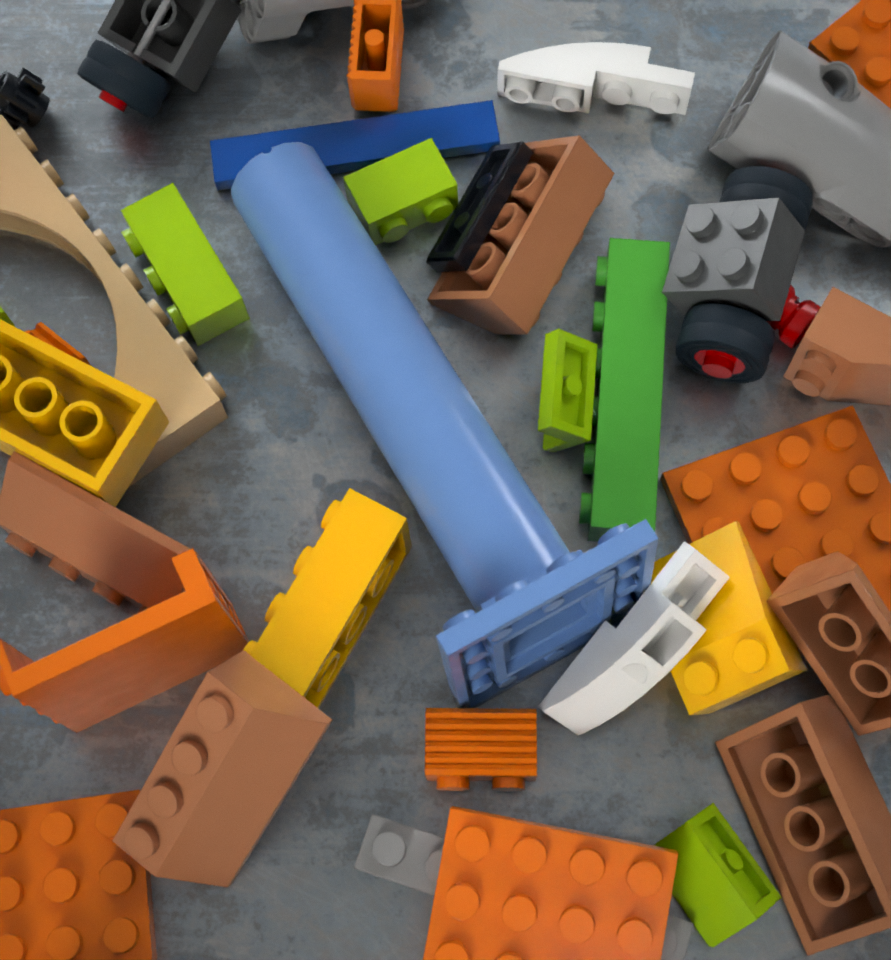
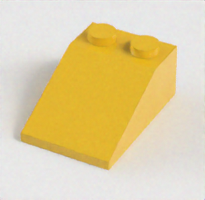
[651,521,807,716]

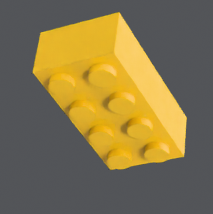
[0,319,169,507]
[243,488,412,709]

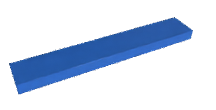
[210,100,500,191]

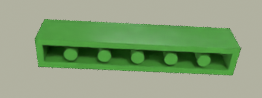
[579,238,670,542]

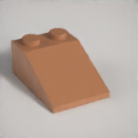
[783,287,891,406]

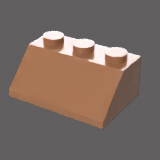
[767,551,891,736]

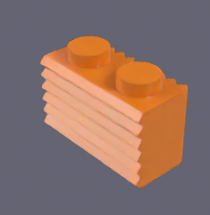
[346,0,404,112]
[425,708,537,791]

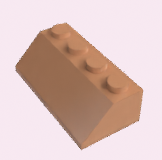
[427,135,615,335]
[0,451,216,614]
[113,650,333,888]
[715,694,891,956]

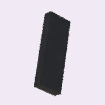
[426,142,534,272]

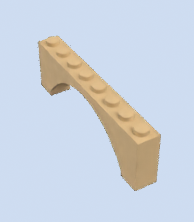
[0,114,228,488]

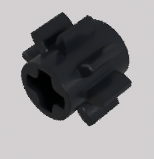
[0,68,50,130]

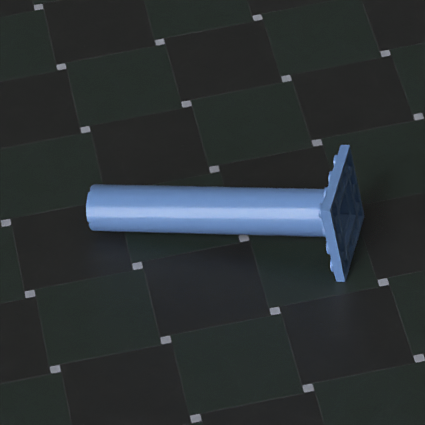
[231,142,659,708]

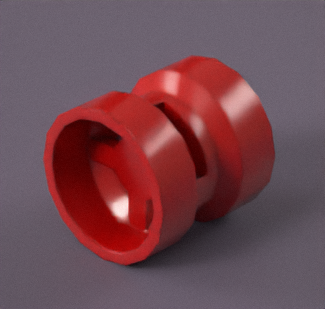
[766,285,821,349]

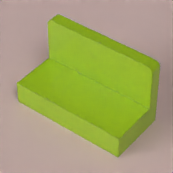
[537,328,597,453]
[653,803,782,947]

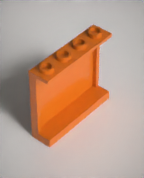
[0,548,249,733]

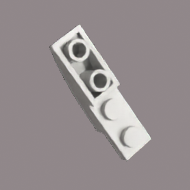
[497,42,695,115]
[538,541,730,736]

